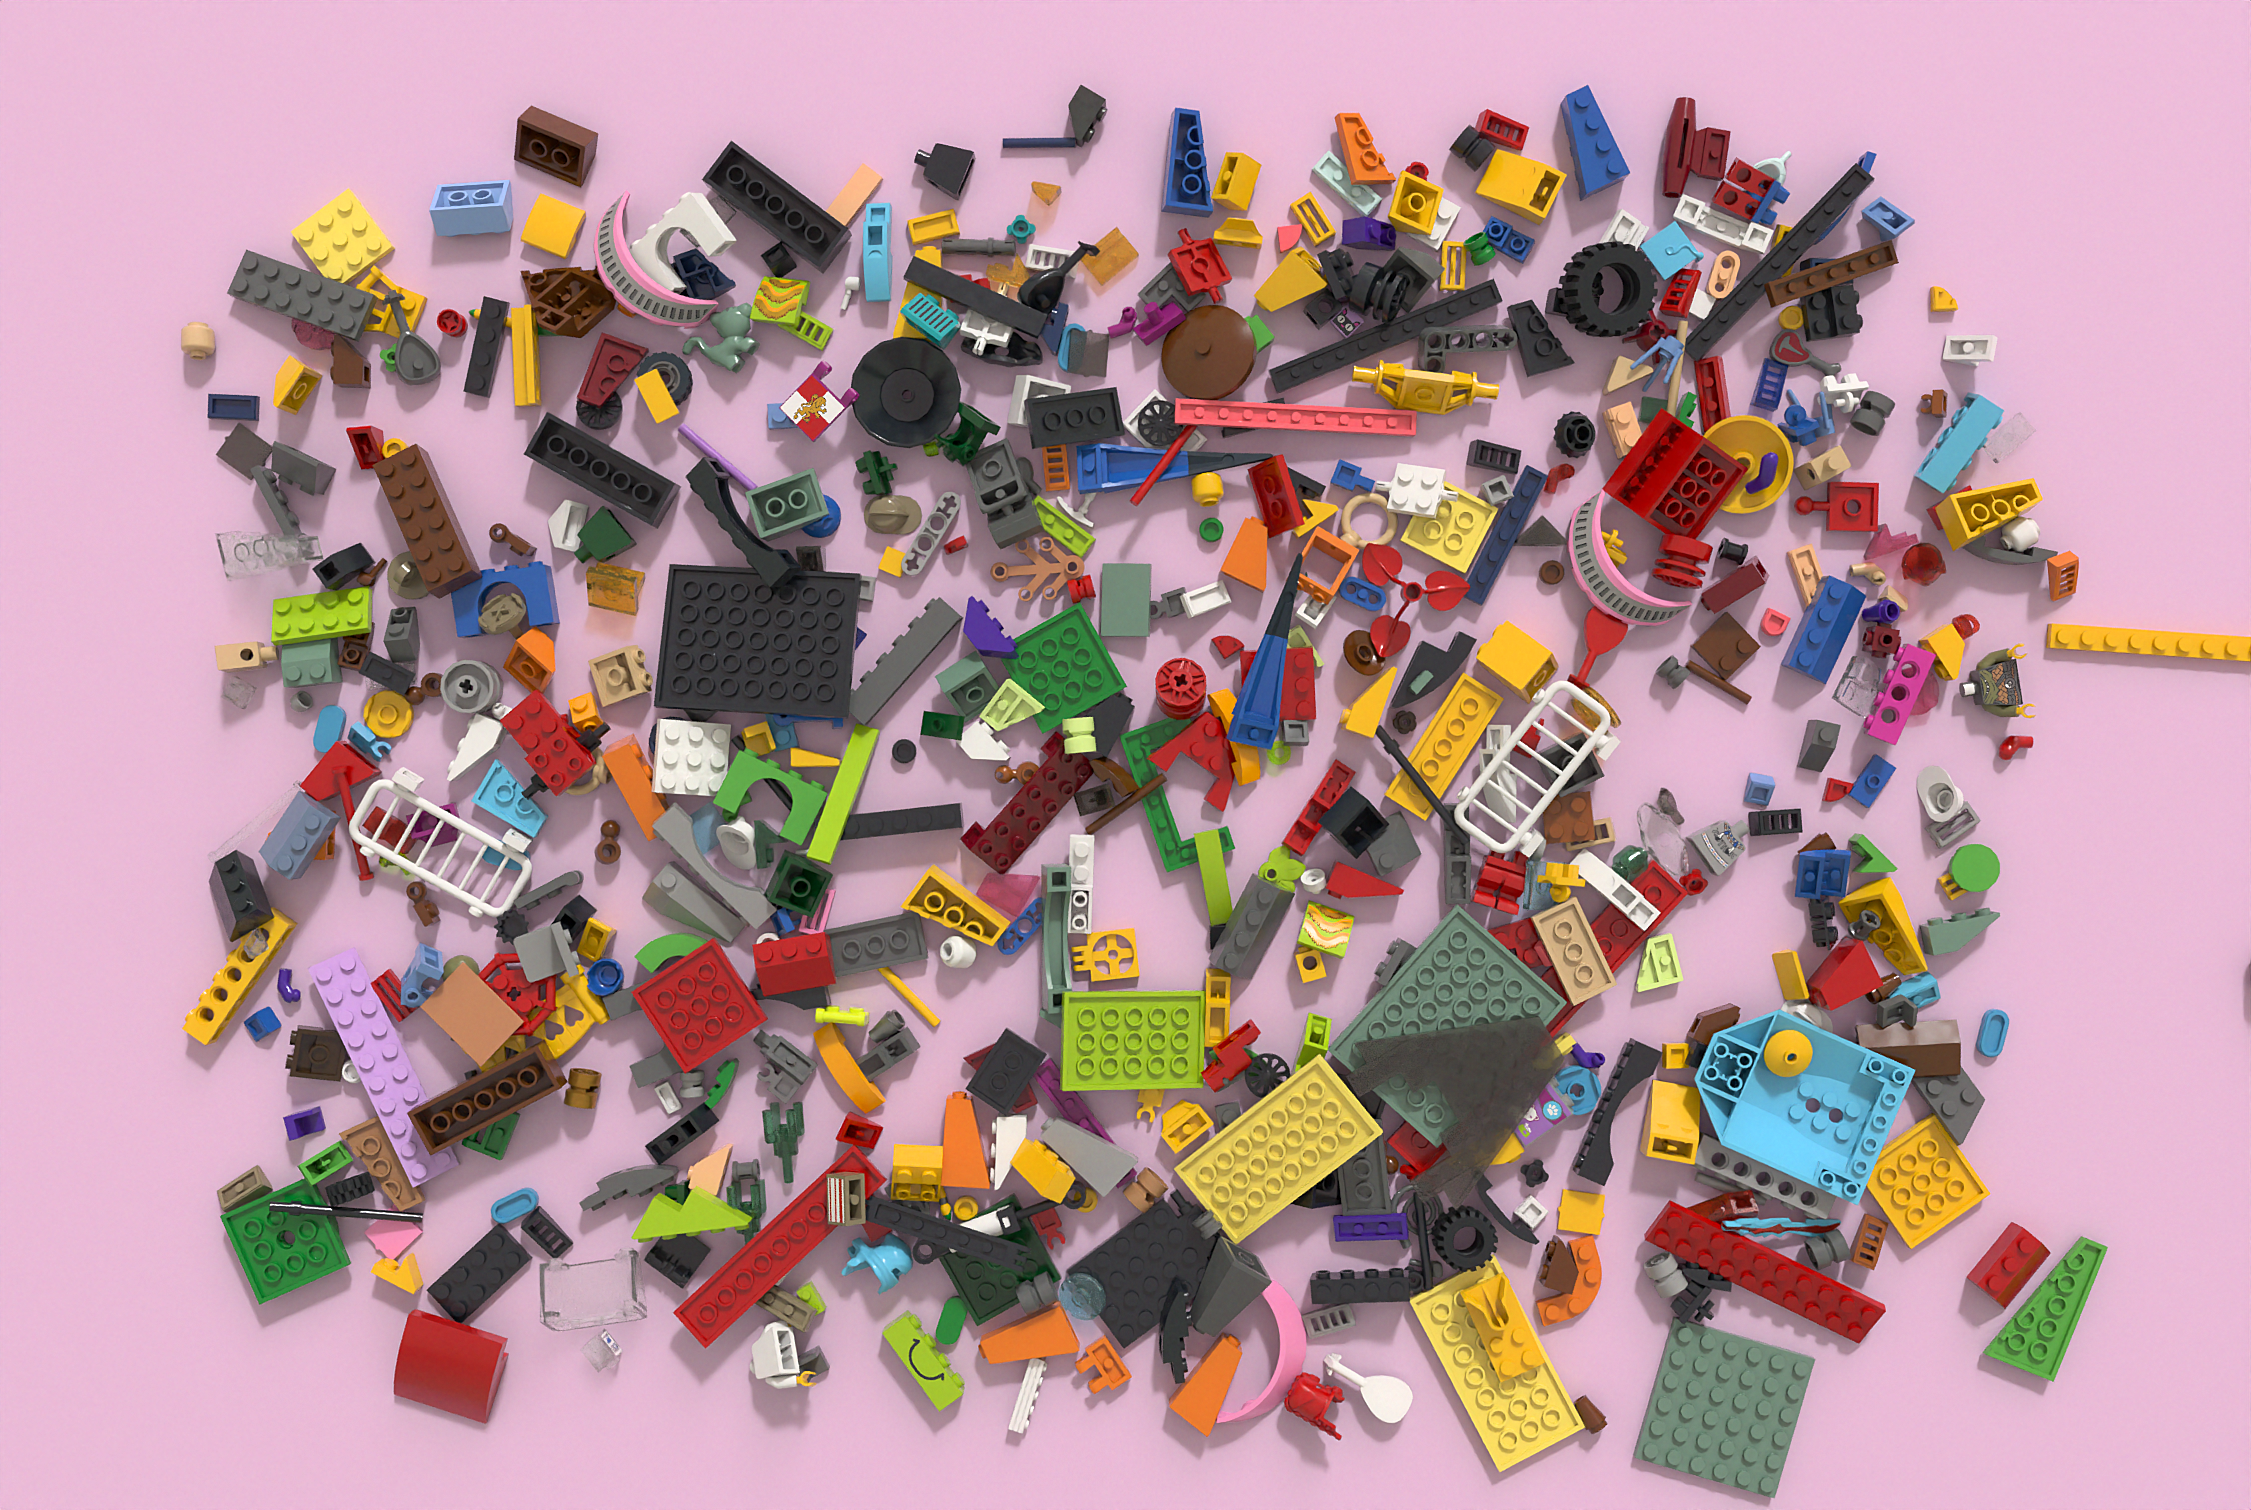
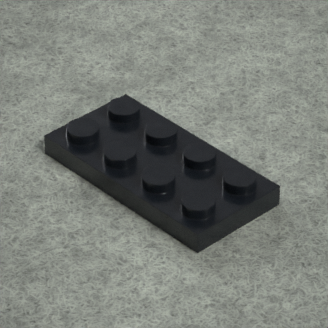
[1024,387,1125,449]
[427,1223,533,1323]

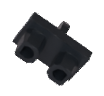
[1670,1279,1715,1324]

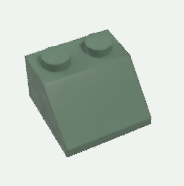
[935,651,1000,723]

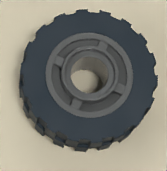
[636,352,693,406]

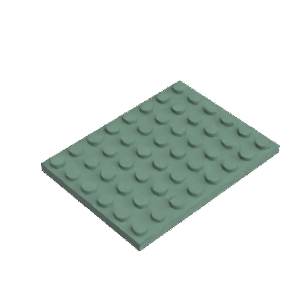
[1328,904,1567,1148]

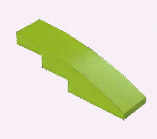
[1193,829,1233,926]

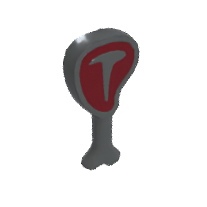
[1769,329,1842,376]

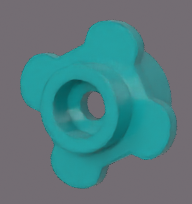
[1007,215,1036,244]

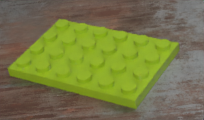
[1060,990,1206,1091]

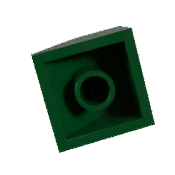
[765,850,833,918]

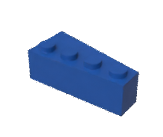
[1560,85,1630,201]
[1161,107,1213,218]

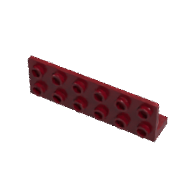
[960,731,1094,875]

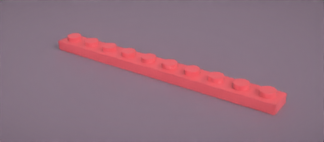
[1174,398,1417,437]

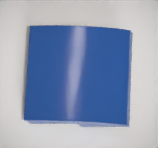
[1795,850,1851,900]

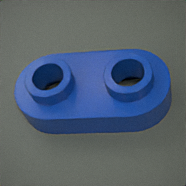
[1339,577,1386,611]

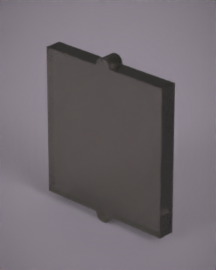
[1067,330,1109,378]
[216,423,272,480]

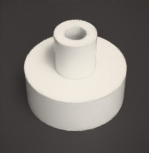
[1301,869,1327,894]

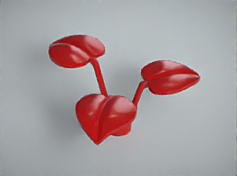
[1362,543,1470,658]

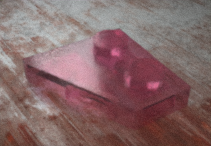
[976,873,1041,918]

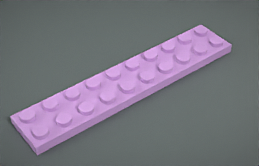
[307,947,459,1187]

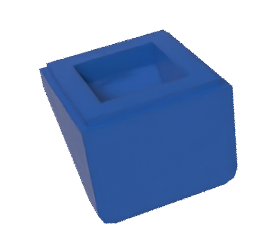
[244,1007,282,1042]

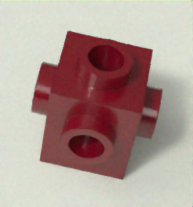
[1862,623,1901,659]

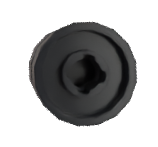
[1449,125,1496,172]

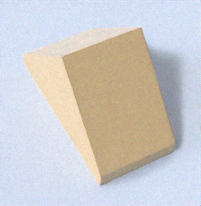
[1602,355,1654,396]

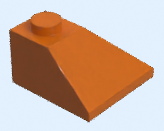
[503,626,556,694]

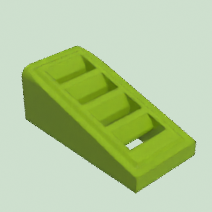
[777,311,834,351]

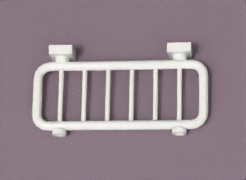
[1454,681,1621,858]
[349,767,533,918]

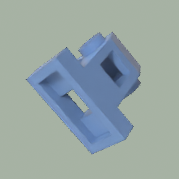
[401,943,444,1008]

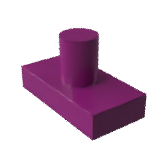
[1133,301,1186,346]

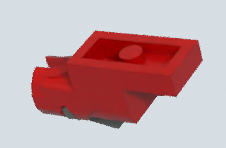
[1201,1019,1261,1093]

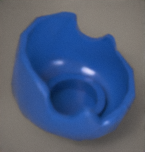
[587,958,625,996]

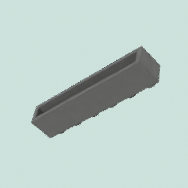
[849,597,963,725]

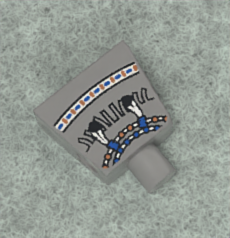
[1686,820,1750,876]

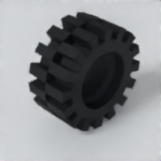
[325,1172,375,1207]

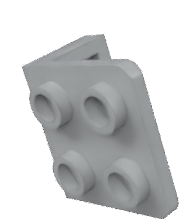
[513,922,581,982]

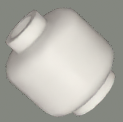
[2000,516,2040,553]
[940,936,976,969]

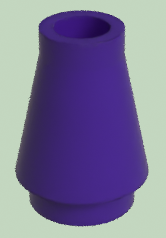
[1862,600,1900,624]

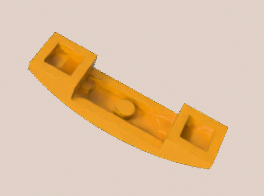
[1207,688,1260,786]
[813,1022,886,1114]

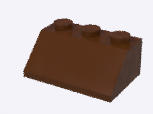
[514,105,598,188]

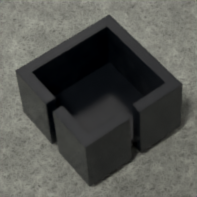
[1318,786,1389,859]

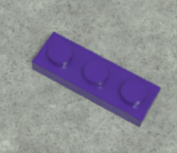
[1333,1213,1409,1242]

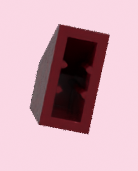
[1701,556,1770,614]

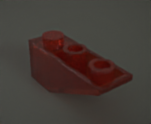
[1687,1190,1759,1228]

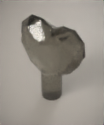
[1656,787,1685,826]

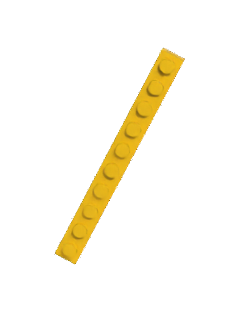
[2046,623,2251,662]

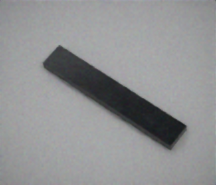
[903,256,1048,339]

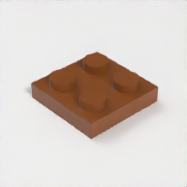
[1541,791,1596,844]

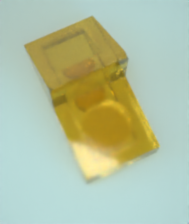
[985,253,1030,288]

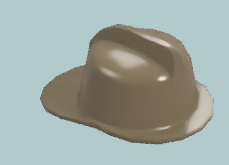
[864,495,922,534]

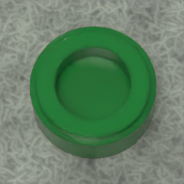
[1199,518,1224,543]

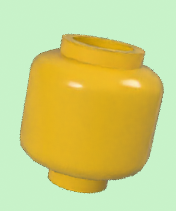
[1191,471,1224,507]

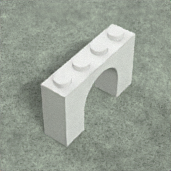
[629,192,737,294]

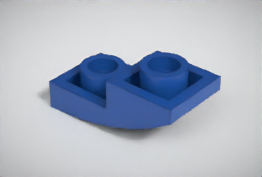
[1483,216,1535,264]

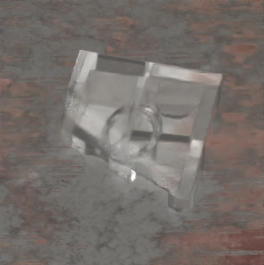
[1832,656,1881,719]

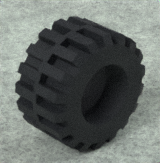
[1431,1205,1498,1272]

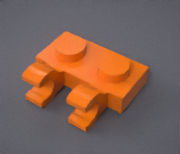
[1075,1335,1132,1394]

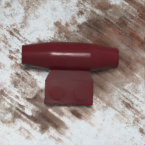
[1661,97,1731,198]

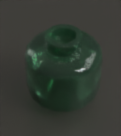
[1612,845,1649,881]

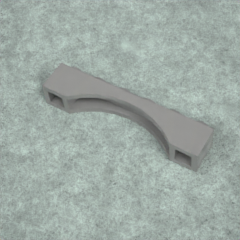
[652,802,778,929]

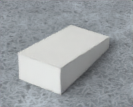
[654,1079,683,1114]

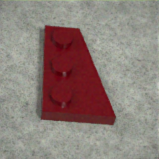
[577,332,649,409]

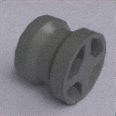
[1192,1209,1223,1240]

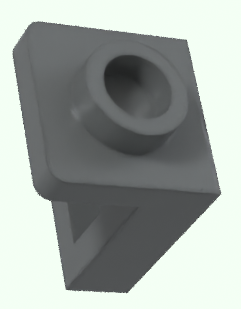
[1876,994,1918,1028]

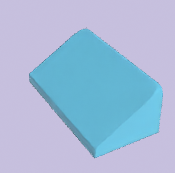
[1887,971,1941,1008]

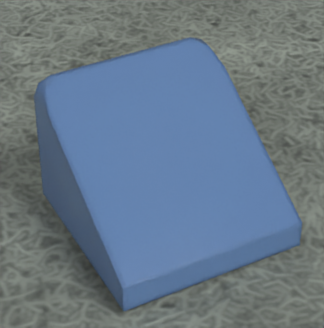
[1744,773,1775,806]

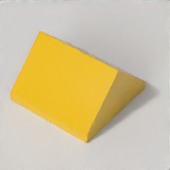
[1388,170,1444,235]

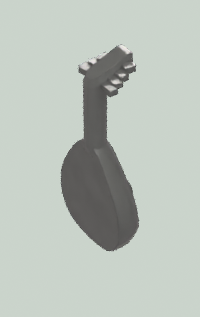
[382,290,441,386]

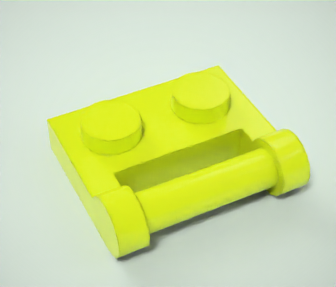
[815,1005,870,1027]

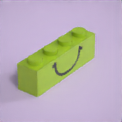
[882,1310,965,1412]

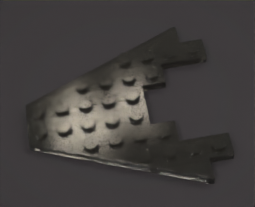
[1345,1016,1565,1210]

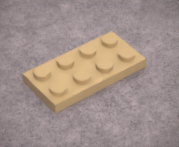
[1530,896,1617,1006]

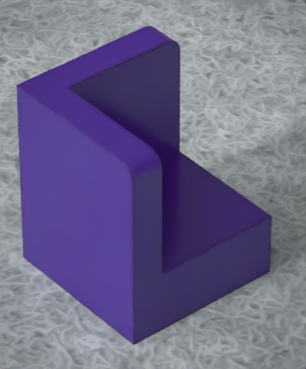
[283,1106,326,1141]

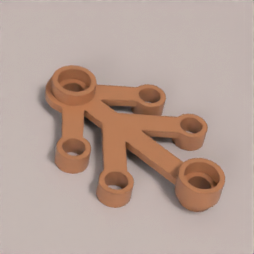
[990,537,1085,602]

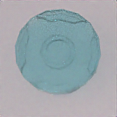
[1059,1273,1106,1321]

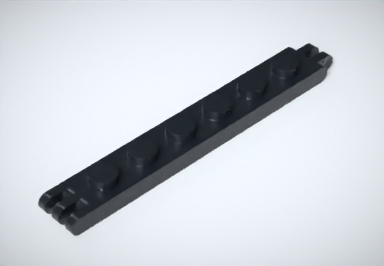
[865,1195,1031,1272]

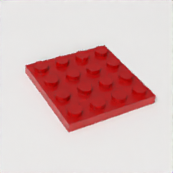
[631,937,768,1074]

